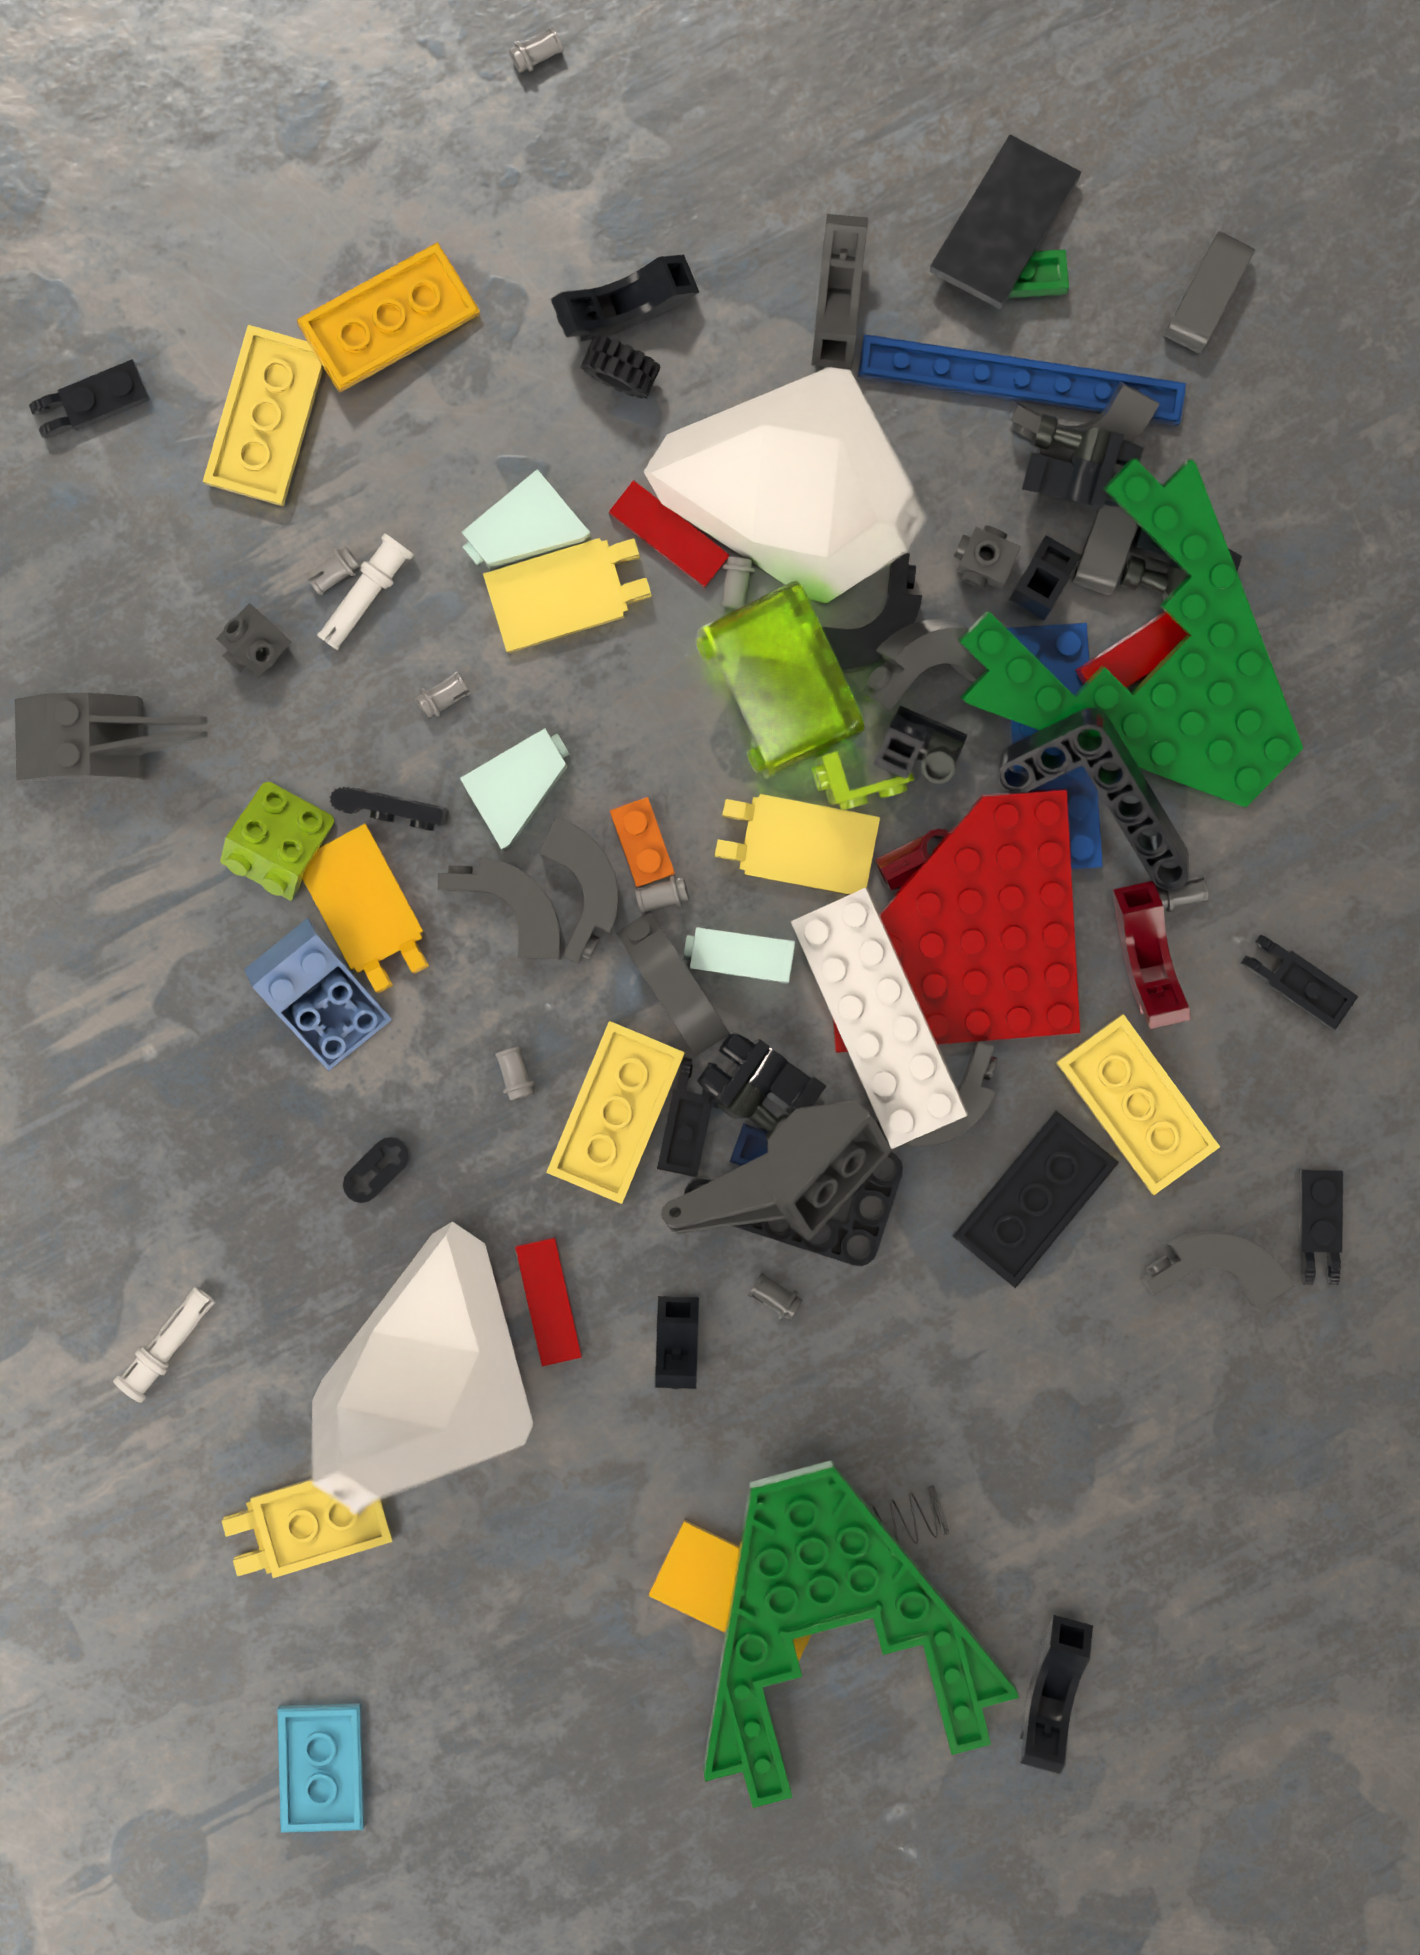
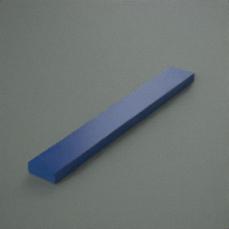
[857,334,1186,426]

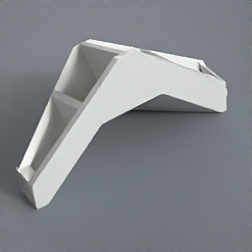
[644,367,926,603]
[312,1222,533,1514]

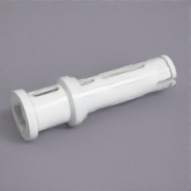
[317,533,414,651]
[113,1286,215,1403]

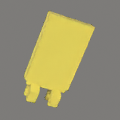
[483,538,652,653]
[714,794,880,895]
[222,1479,393,1578]

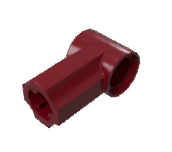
[875,828,949,891]

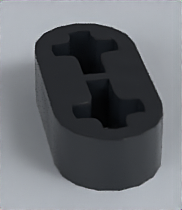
[343,1136,411,1203]

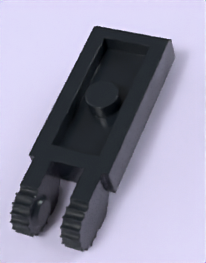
[29,359,151,438]
[329,786,449,831]
[1241,934,1358,1030]
[657,1057,717,1177]
[1298,1169,1343,1285]

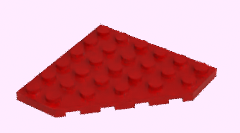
[832,788,1080,1053]

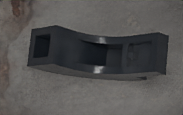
[550,255,699,341]
[814,552,922,674]
[1020,1615,1093,1774]

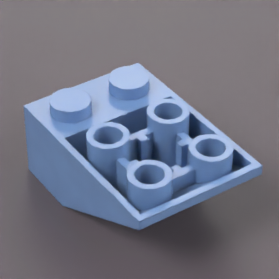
[244,918,392,1071]

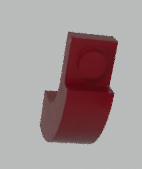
[1113,881,1191,1029]

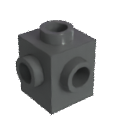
[953,525,1021,590]
[216,603,291,678]

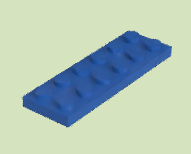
[1007,623,1103,870]

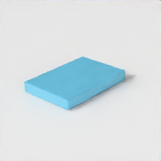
[277,1703,364,1833]

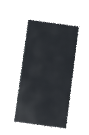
[929,134,1081,310]
[951,1110,1119,1289]

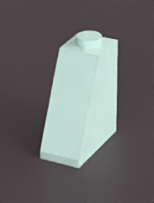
[462,469,591,570]
[460,728,569,851]
[683,927,795,984]

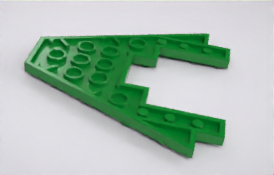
[958,458,1304,807]
[703,1461,1019,1808]

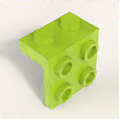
[811,751,915,810]
[220,782,334,901]

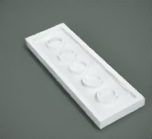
[791,888,968,1149]

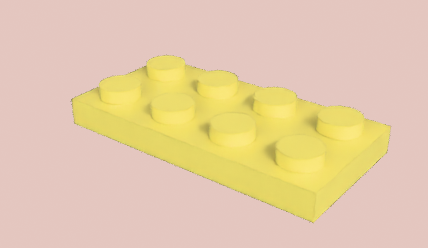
[203,325,324,507]
[1056,1014,1220,1195]
[546,1021,685,1204]

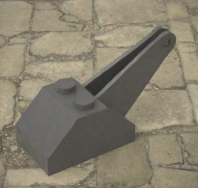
[15,693,208,783]
[662,1101,892,1241]

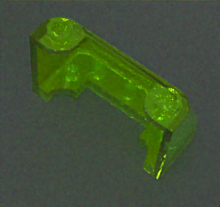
[695,581,865,780]

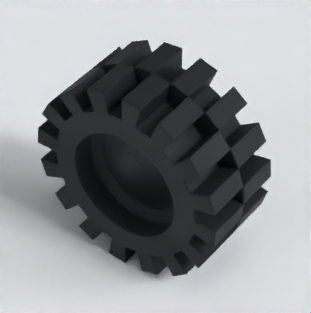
[580,335,661,399]

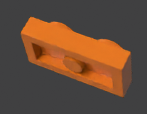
[609,797,675,887]

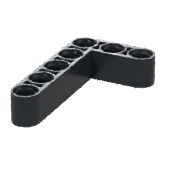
[998,707,1189,891]
[684,1152,903,1266]

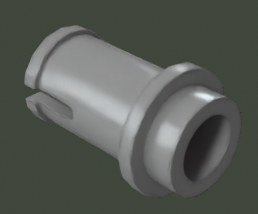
[509,27,564,73]
[305,546,360,596]
[721,557,755,610]
[415,672,471,719]
[635,875,689,913]
[495,1047,535,1101]

